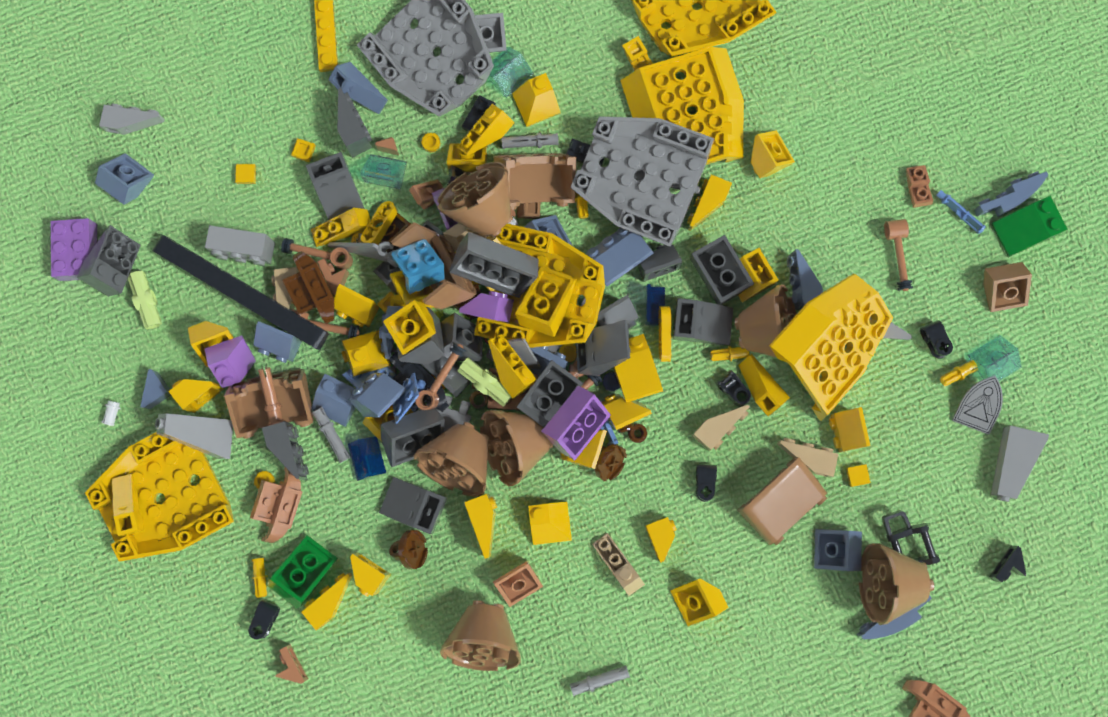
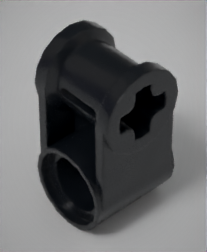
[920,320,953,359]
[715,370,751,407]
[696,464,717,502]
[248,600,280,640]

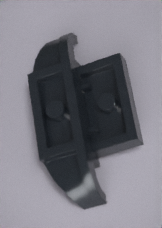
[389,352,449,413]

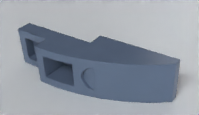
[974,171,1048,217]
[857,595,932,639]

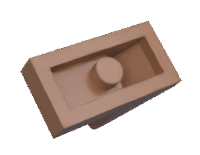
[409,179,443,210]
[317,259,349,297]
[275,644,309,684]

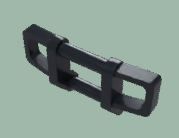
[882,510,940,565]

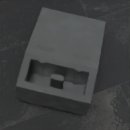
[337,88,372,158]
[306,152,365,220]
[77,225,141,297]
[673,298,733,346]
[576,320,630,376]
[262,421,309,480]
[379,477,447,534]

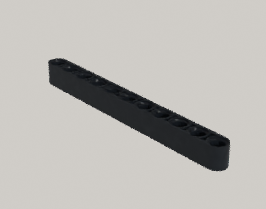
[152,234,330,350]

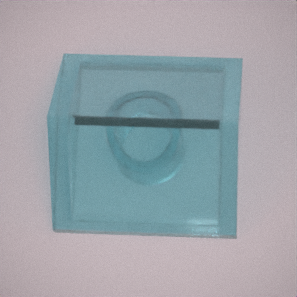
[488,47,534,98]
[360,154,407,190]
[967,335,1022,381]

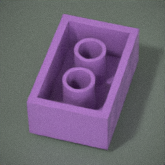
[51,218,97,281]
[542,386,611,461]

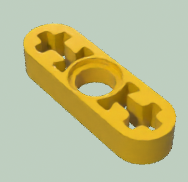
[361,201,397,245]
[659,306,671,362]

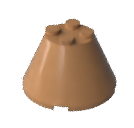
[437,162,513,237]
[735,284,797,358]
[480,410,553,486]
[414,422,489,497]
[859,543,934,625]
[440,600,521,671]

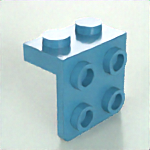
[392,239,445,294]

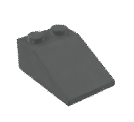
[517,360,583,427]

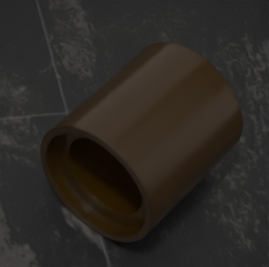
[470,391,488,410]

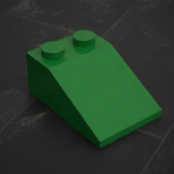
[992,195,1068,257]
[267,535,338,609]

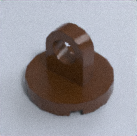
[595,444,627,481]
[389,530,428,569]

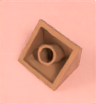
[493,560,543,607]

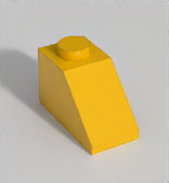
[645,517,677,563]

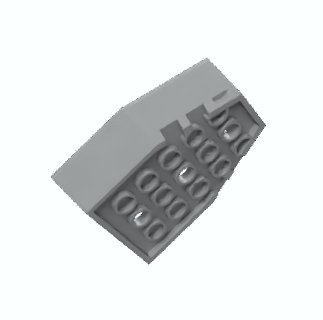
[357,0,494,117]
[571,117,714,247]

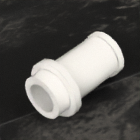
[102,401,121,426]

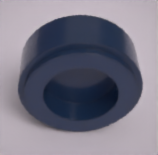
[603,372,620,392]

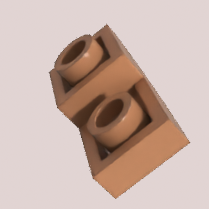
[906,165,933,208]

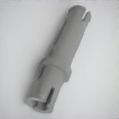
[502,133,559,149]
[312,407,351,463]
[570,665,630,696]

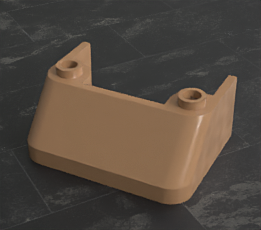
[391,222,477,309]

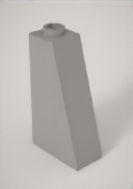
[155,413,233,459]
[991,426,1049,502]

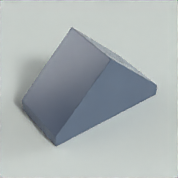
[140,369,171,409]

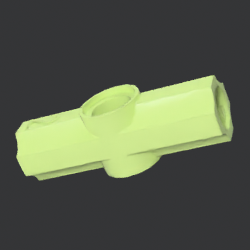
[128,271,162,330]
[458,357,512,407]

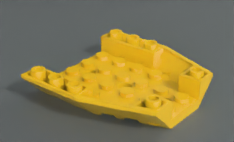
[631,0,777,57]
[620,47,744,165]
[474,224,605,348]
[769,273,893,421]
[85,432,234,562]

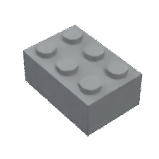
[205,225,275,266]

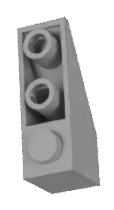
[99,104,165,135]

